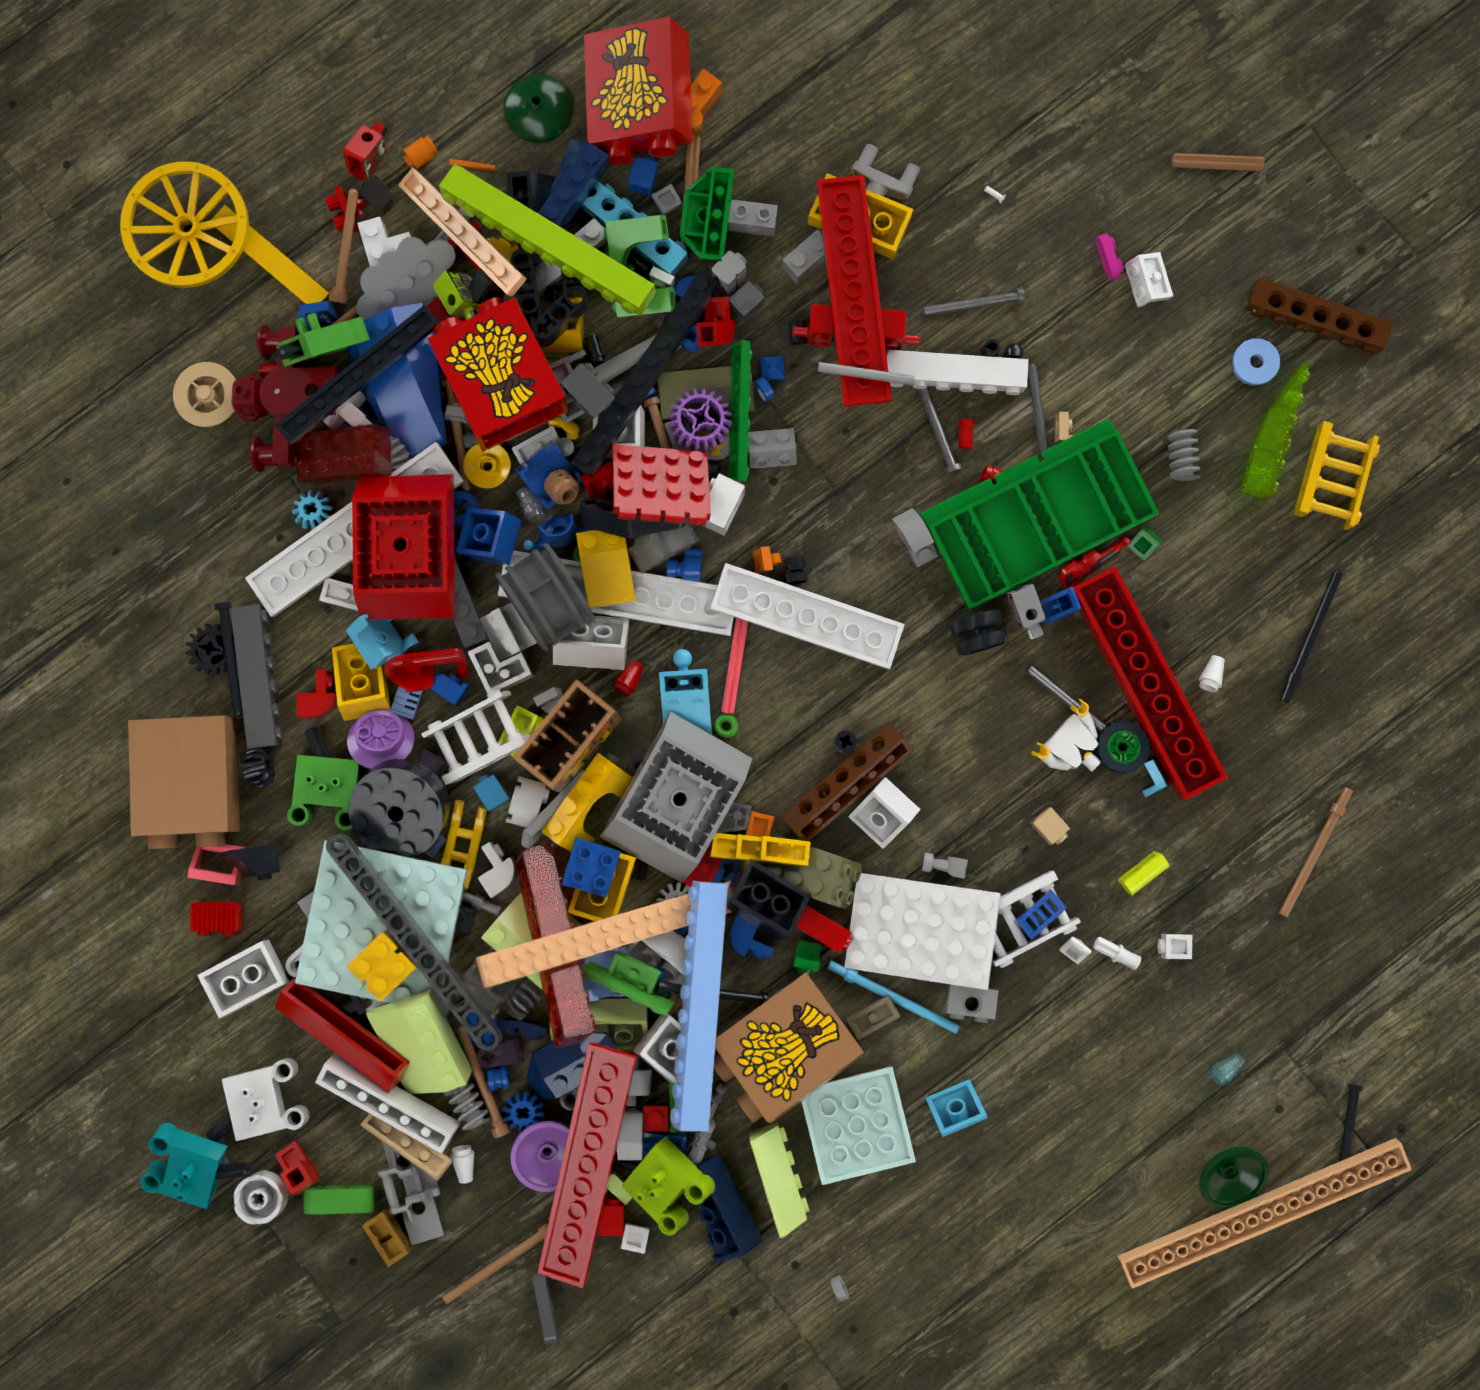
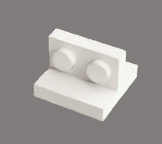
[480,603,537,661]

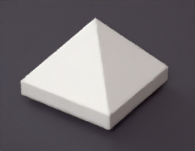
[1059,936,1091,964]

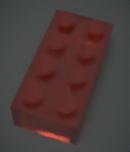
[296,424,391,484]

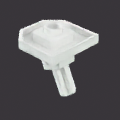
[323,391,381,441]

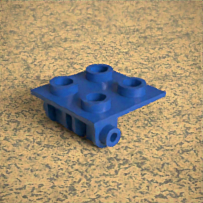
[562,838,621,898]

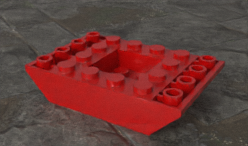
[352,474,455,620]

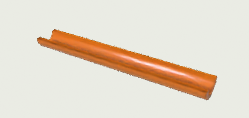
[449,159,496,172]

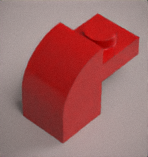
[696,297,735,347]
[297,669,337,719]
[275,1141,319,1196]

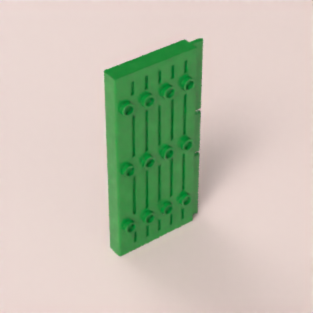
[920,418,1159,611]

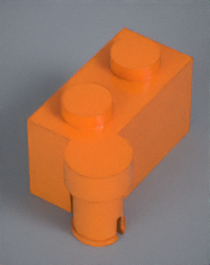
[691,69,722,135]

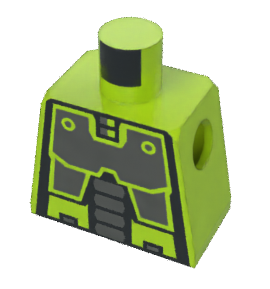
[432,270,481,320]

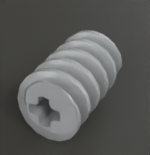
[1168,429,1200,481]
[444,1077,491,1131]

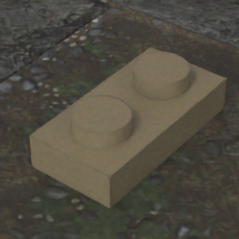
[846,995,900,1040]

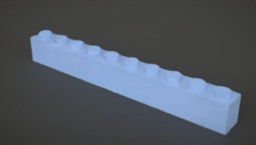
[671,881,728,1131]

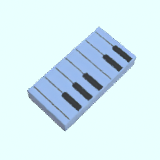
[391,687,424,720]

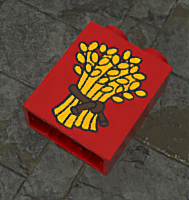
[584,16,693,165]
[428,297,568,453]

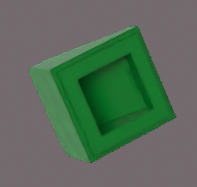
[1127,525,1162,561]

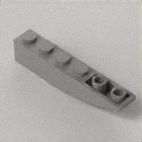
[561,335,682,423]

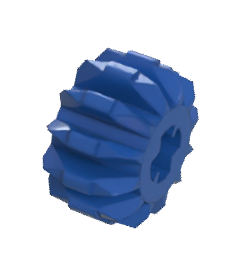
[503,1091,545,1133]

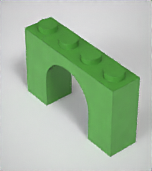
[603,215,676,317]

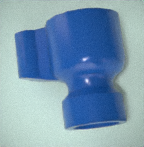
[667,549,702,582]

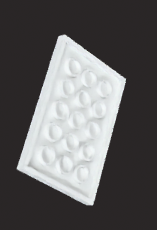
[844,873,1001,990]

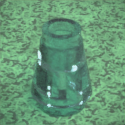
[1209,1053,1246,1087]

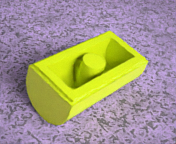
[1118,851,1170,896]

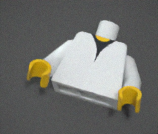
[1031,699,1101,772]

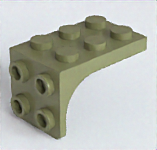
[767,836,862,909]

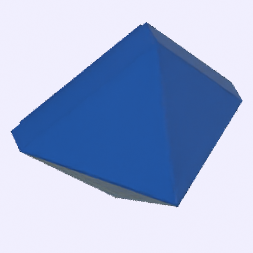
[760,356,785,381]

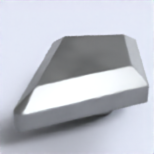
[716,803,752,833]

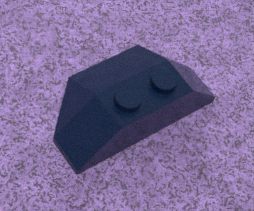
[526,1029,619,1099]

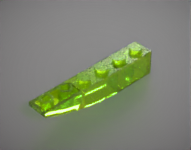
[1239,362,1310,501]

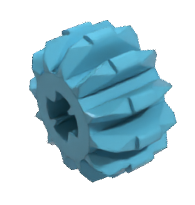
[292,490,333,530]

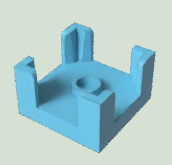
[346,614,419,670]

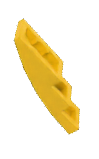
[710,833,811,866]

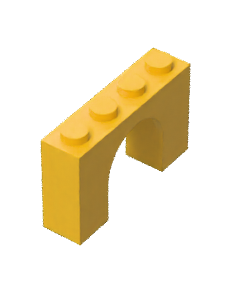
[541,753,633,852]

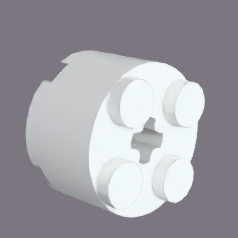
[506,776,550,828]
[234,1170,290,1224]

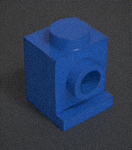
[431,672,471,706]

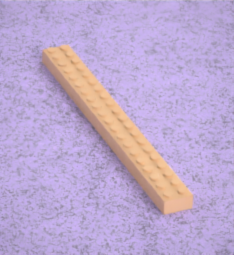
[476,880,732,988]
[1118,1138,1412,1289]

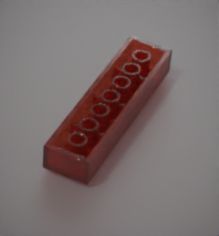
[515,844,596,1048]

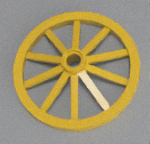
[120,161,249,288]

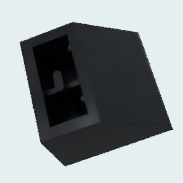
[507,171,556,213]

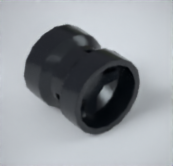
[782,557,808,584]

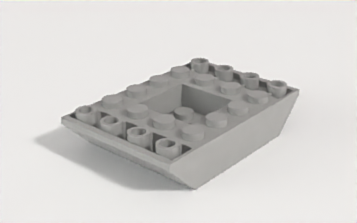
[599,712,752,883]

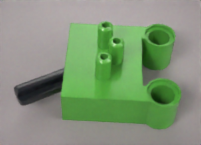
[275,313,370,367]
[287,726,363,830]

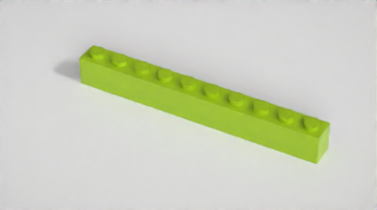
[439,164,656,316]

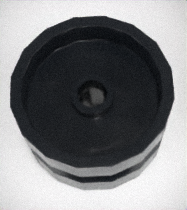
[949,609,1009,657]

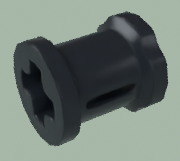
[834,731,857,753]

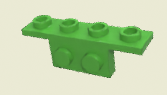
[579,951,675,1016]

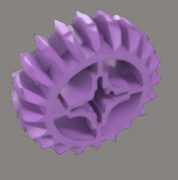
[668,388,732,452]

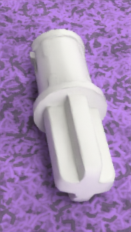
[1093,937,1141,970]

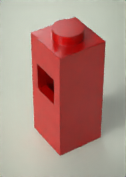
[796,905,853,953]

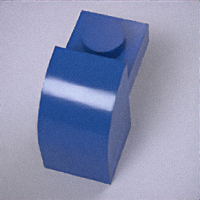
[730,915,774,960]

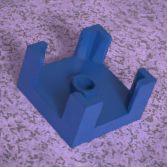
[514,440,583,510]

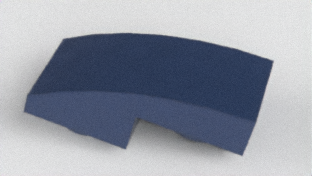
[496,1018,549,1041]

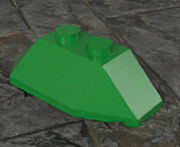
[680,167,735,261]

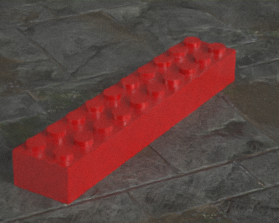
[1073,566,1228,801]

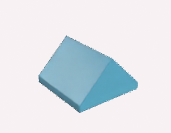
[926,1079,988,1137]

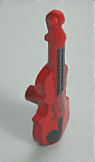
[1059,536,1130,589]

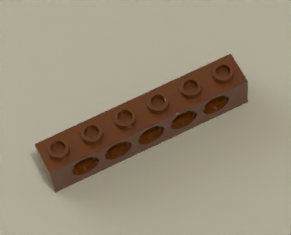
[1245,278,1393,355]
[781,723,913,841]

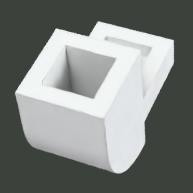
[478,842,517,898]

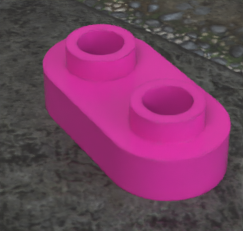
[1096,233,1123,281]

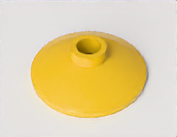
[463,444,511,489]

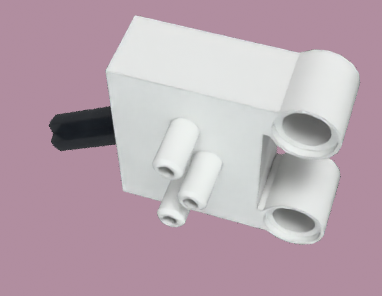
[206,1058,309,1142]

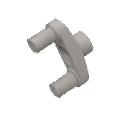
[851,144,920,199]

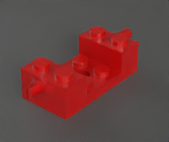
[792,304,920,353]

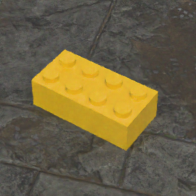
[808,173,913,260]

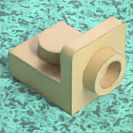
[1054,412,1074,445]

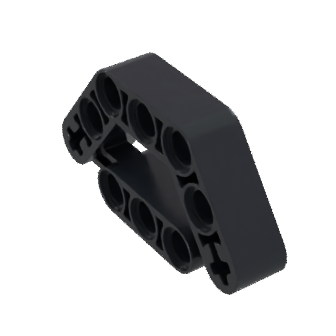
[511,243,588,347]
[580,489,688,538]

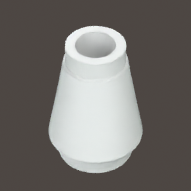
[1198,655,1225,692]
[450,1145,474,1183]

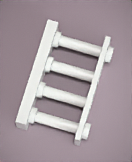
[422,689,531,785]
[992,871,1081,968]

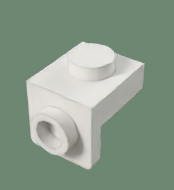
[1157,934,1192,959]

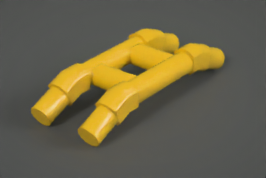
[440,800,487,890]

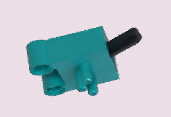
[140,1123,251,1209]

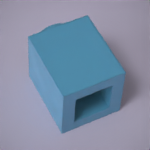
[473,774,511,812]

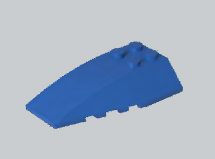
[346,303,447,459]

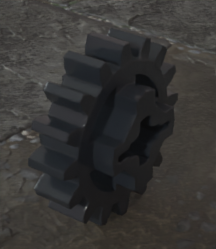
[185,623,236,675]

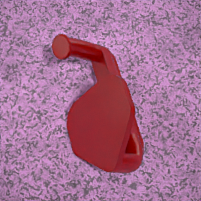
[384,648,470,692]

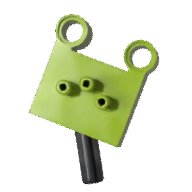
[613,1137,715,1236]

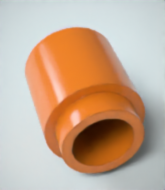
[402,136,438,169]

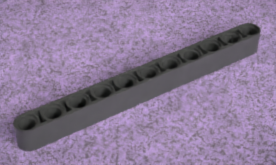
[326,834,502,1051]

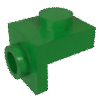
[793,940,822,974]

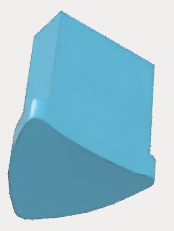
[1142,757,1170,797]

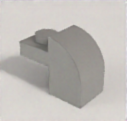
[892,508,938,567]
[617,1108,644,1160]

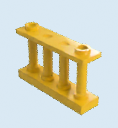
[1293,421,1380,530]

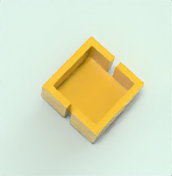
[346,930,418,1002]

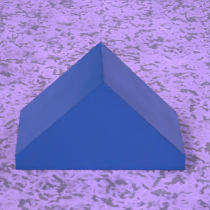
[1040,587,1081,625]

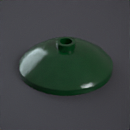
[504,74,573,143]
[1199,1147,1270,1209]

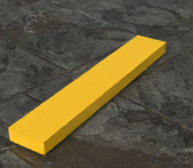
[211,205,330,304]

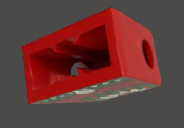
[343,122,388,183]

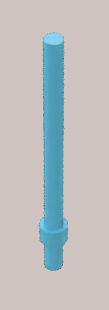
[827,960,960,1034]

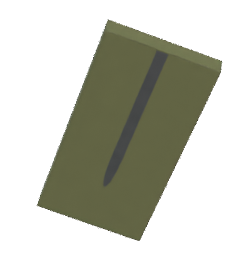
[658,364,755,421]

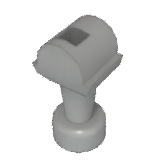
[922,852,968,879]

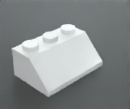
[553,616,629,670]
[626,930,687,996]

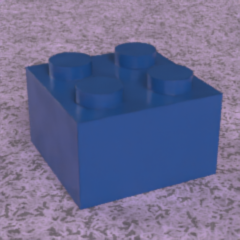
[456,507,521,565]

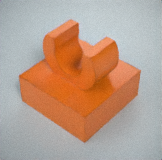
[753,546,781,574]

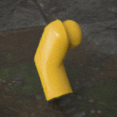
[549,416,580,440]

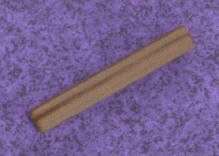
[1171,153,1265,171]

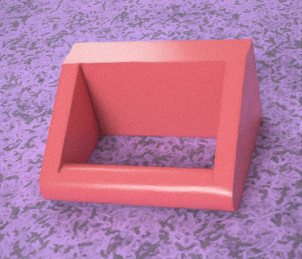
[187,844,246,885]

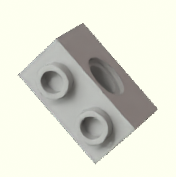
[728,199,778,237]
[945,984,998,1023]

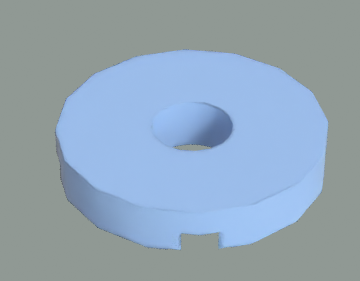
[1232,338,1280,386]

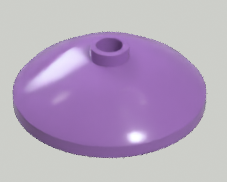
[511,1121,570,1192]

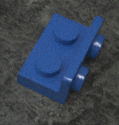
[297,301,338,331]

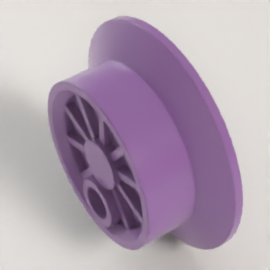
[347,709,415,769]

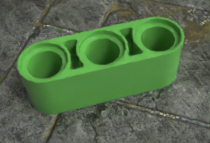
[303,1185,374,1214]

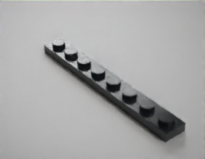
[274,305,440,446]

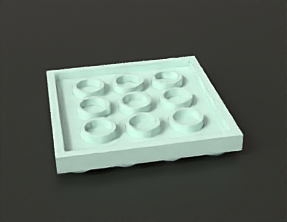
[802,1066,916,1185]

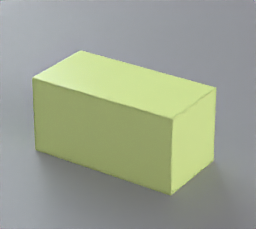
[607,1171,632,1205]

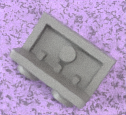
[748,428,797,469]

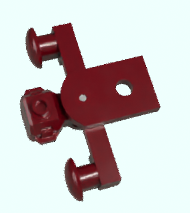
[231,324,339,472]

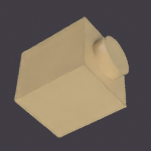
[1030,807,1070,845]

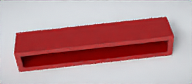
[275,977,410,1093]

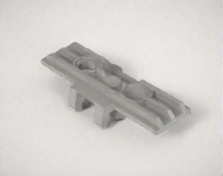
[377,1142,444,1245]

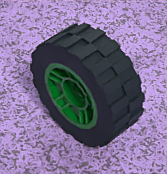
[1095,721,1150,774]

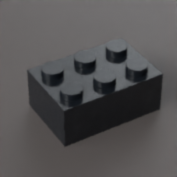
[726,859,811,940]

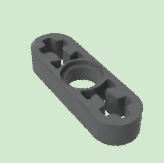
[533,1274,559,1345]

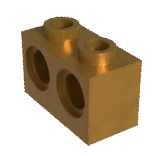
[362,1207,413,1267]

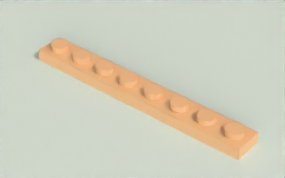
[398,167,527,297]

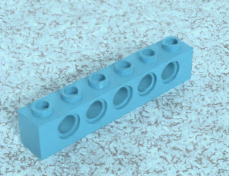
[580,182,688,276]

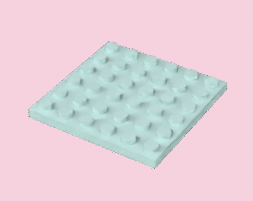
[295,840,468,1005]

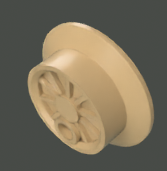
[173,362,236,427]

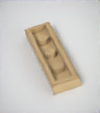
[361,1113,453,1181]

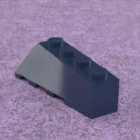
[538,139,609,229]
[696,1154,763,1264]

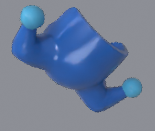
[523,514,593,552]

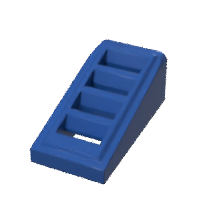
[1015,889,1067,939]

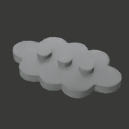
[356,237,455,320]

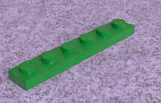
[728,340,752,483]

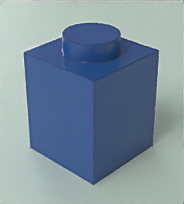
[628,156,659,196]

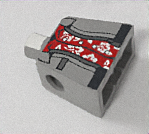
[1003,583,1046,639]

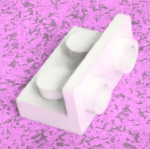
[1125,252,1173,307]

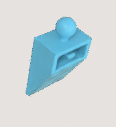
[659,649,712,735]

